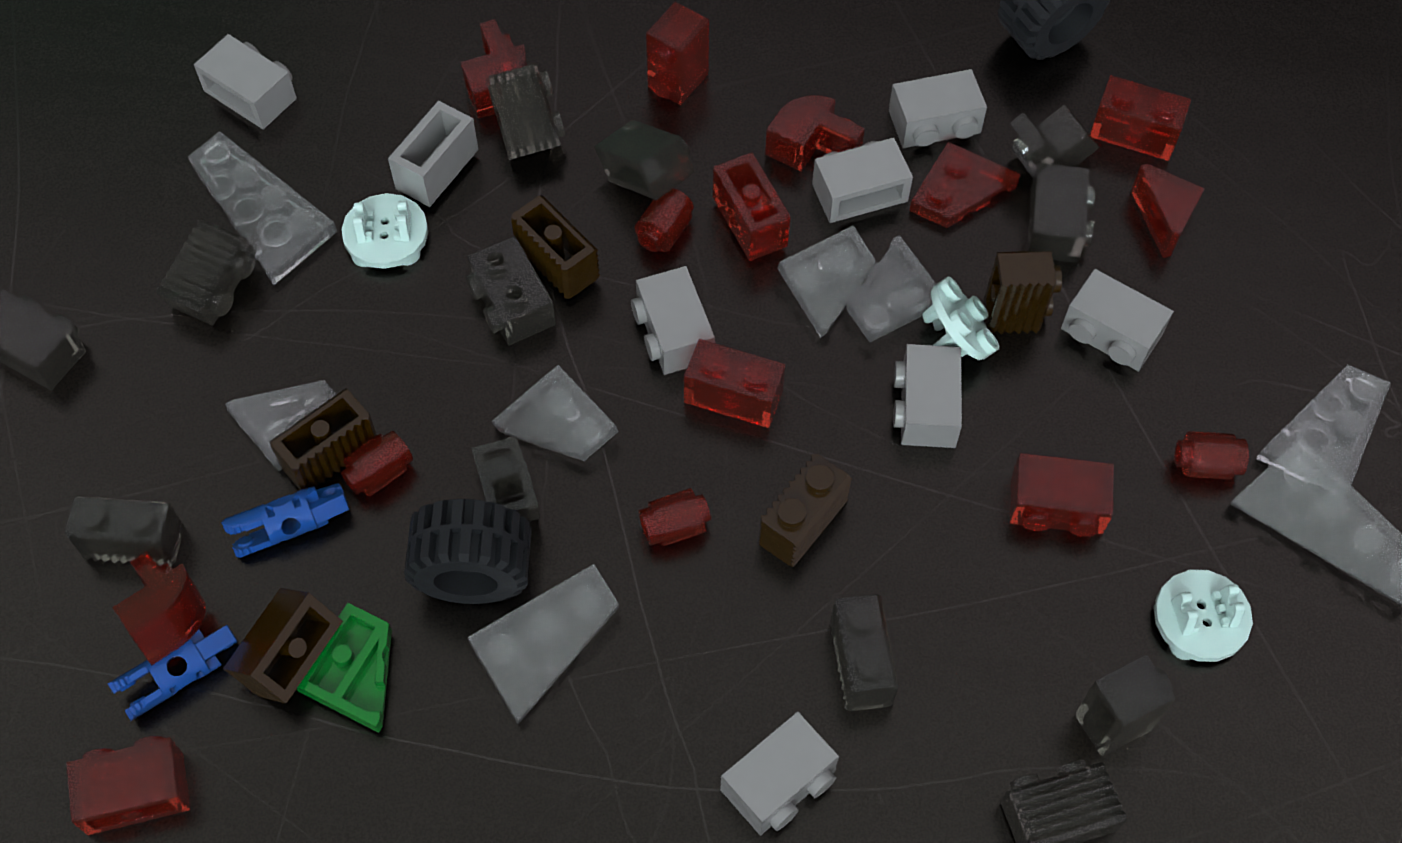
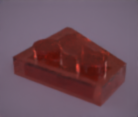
[909,142,1021,228]

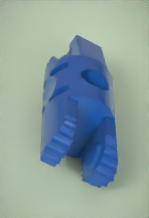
[221,483,349,558]
[107,625,238,721]

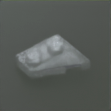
[778,226,876,337]
[847,235,936,342]
[492,365,619,461]
[225,380,337,471]

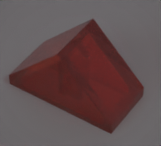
[1131,164,1204,258]

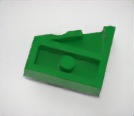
[297,602,392,733]

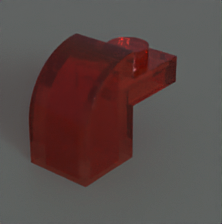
[461,19,529,119]
[765,95,865,171]
[112,551,206,666]

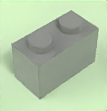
[194,34,297,130]
[889,69,987,148]
[388,100,479,207]
[812,138,913,223]
[631,266,715,375]
[1061,269,1174,372]
[893,344,962,448]
[720,712,839,836]

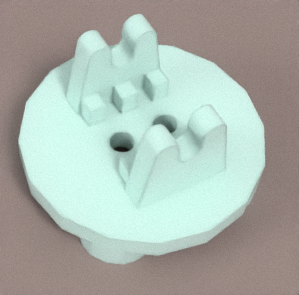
[341,193,429,269]
[922,276,999,360]
[1154,570,1253,662]

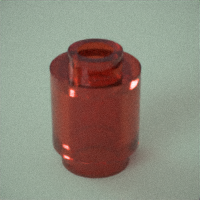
[635,188,694,252]
[341,431,413,497]
[1175,431,1249,479]
[638,488,711,547]

